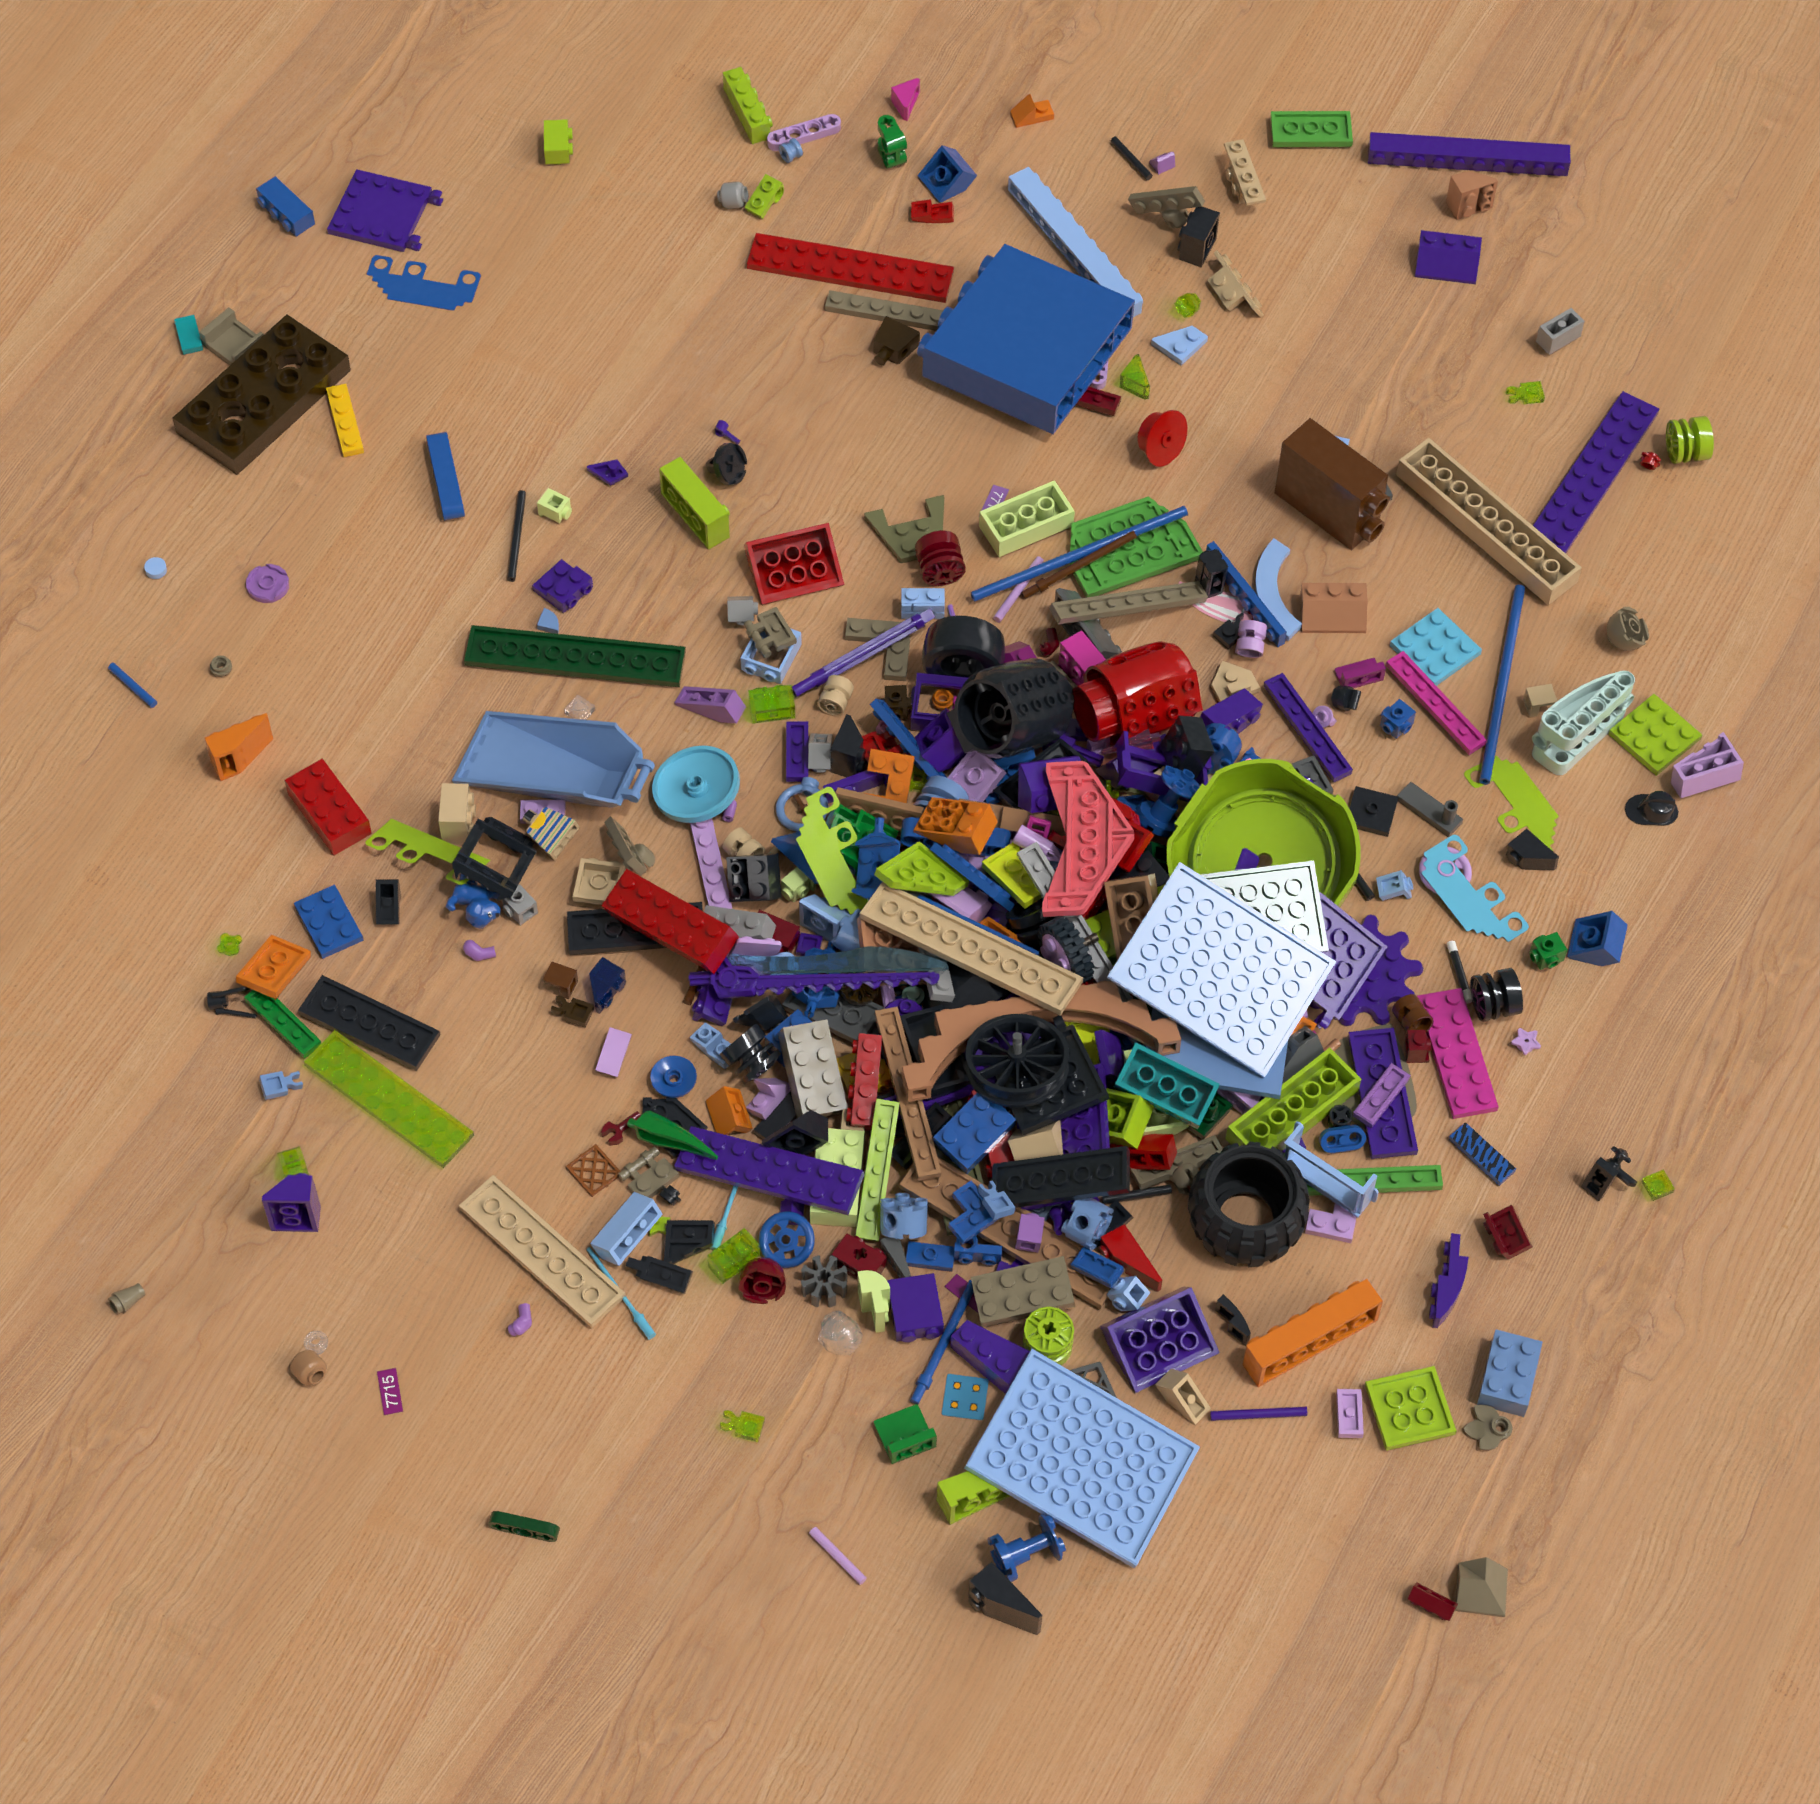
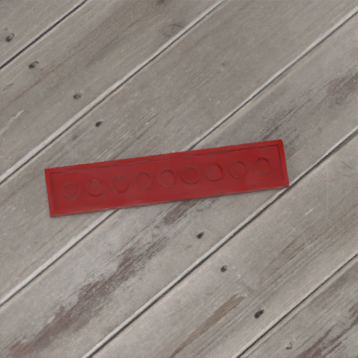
[747,233,954,303]

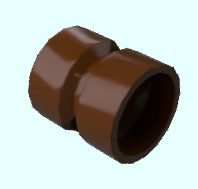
[1392,994,1434,1033]

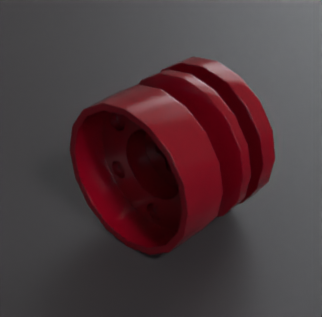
[915,530,966,586]

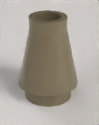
[108,1283,145,1315]

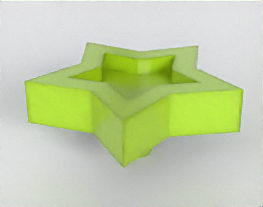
[650,1216,671,1236]

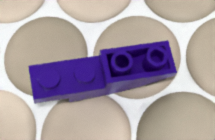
[1429,1233,1469,1328]

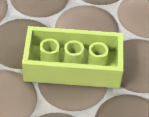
[979,480,1075,557]
[810,1128,865,1227]

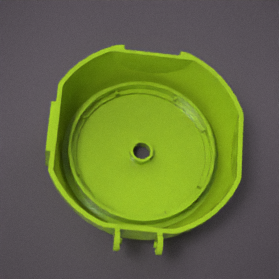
[1167,759,1361,907]

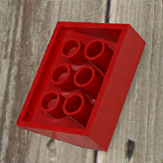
[744,523,844,605]

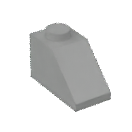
[808,733,832,772]

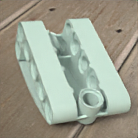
[1532,671,1635,775]

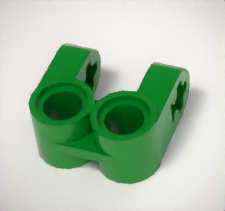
[877,115,907,169]

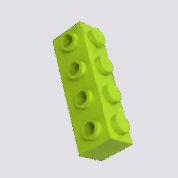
[723,67,773,144]

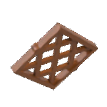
[566,1144,621,1197]

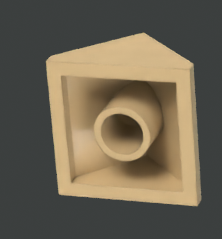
[1008,1120,1063,1161]

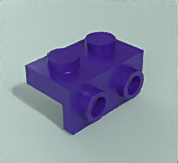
[692,985,732,1027]

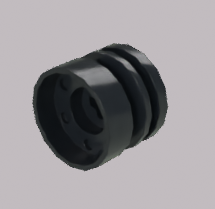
[1470,968,1523,1022]
[719,1023,782,1084]

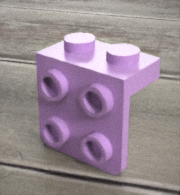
[728,936,782,975]

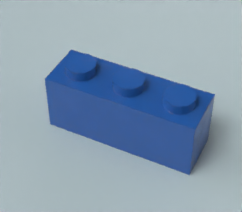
[256,176,315,237]

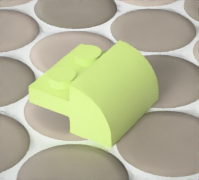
[858,1270,890,1333]

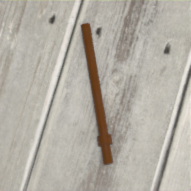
[1021,531,1137,599]

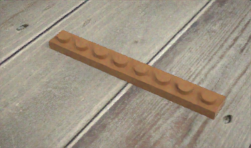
[874,1007,942,1181]

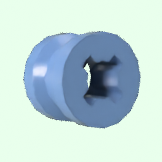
[779,138,803,163]

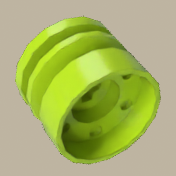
[1666,416,1714,464]
[1022,1306,1074,1365]

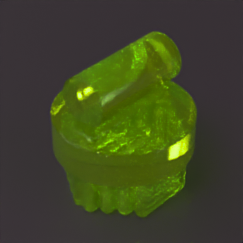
[1174,293,1201,318]

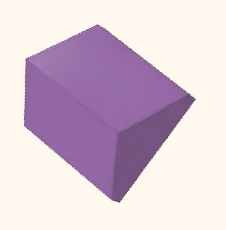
[1149,152,1175,175]

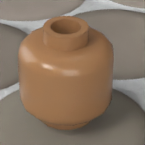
[290,1350,327,1386]

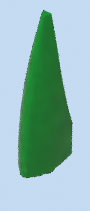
[627,1111,718,1160]

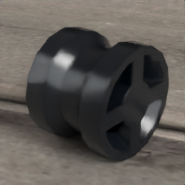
[1328,1105,1353,1128]

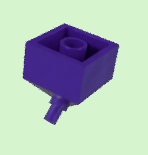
[915,708,967,772]

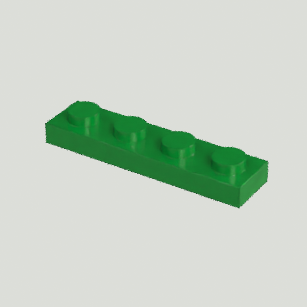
[244,990,322,1059]

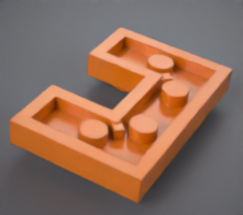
[865,749,915,803]

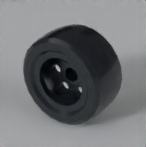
[922,616,1005,678]

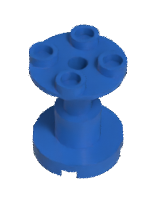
[1136,766,1200,837]
[987,1514,1066,1582]

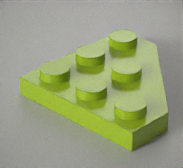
[874,841,970,896]

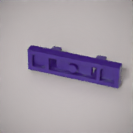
[823,771,889,804]

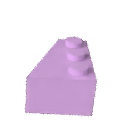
[1671,732,1744,798]

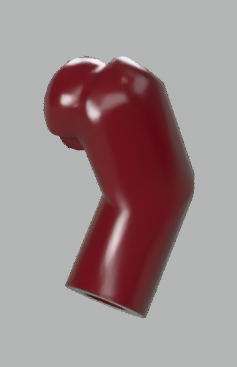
[1039,627,1060,656]

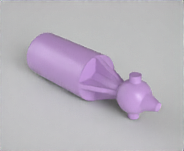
[1012,825,1061,862]

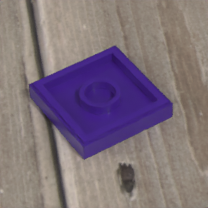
[1094,1030,1125,1081]

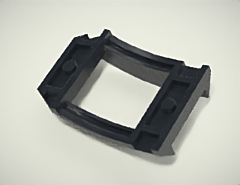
[452,817,537,901]

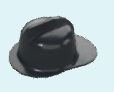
[1625,791,1679,825]

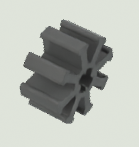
[801,1255,847,1307]

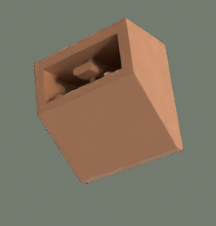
[1446,170,1498,220]

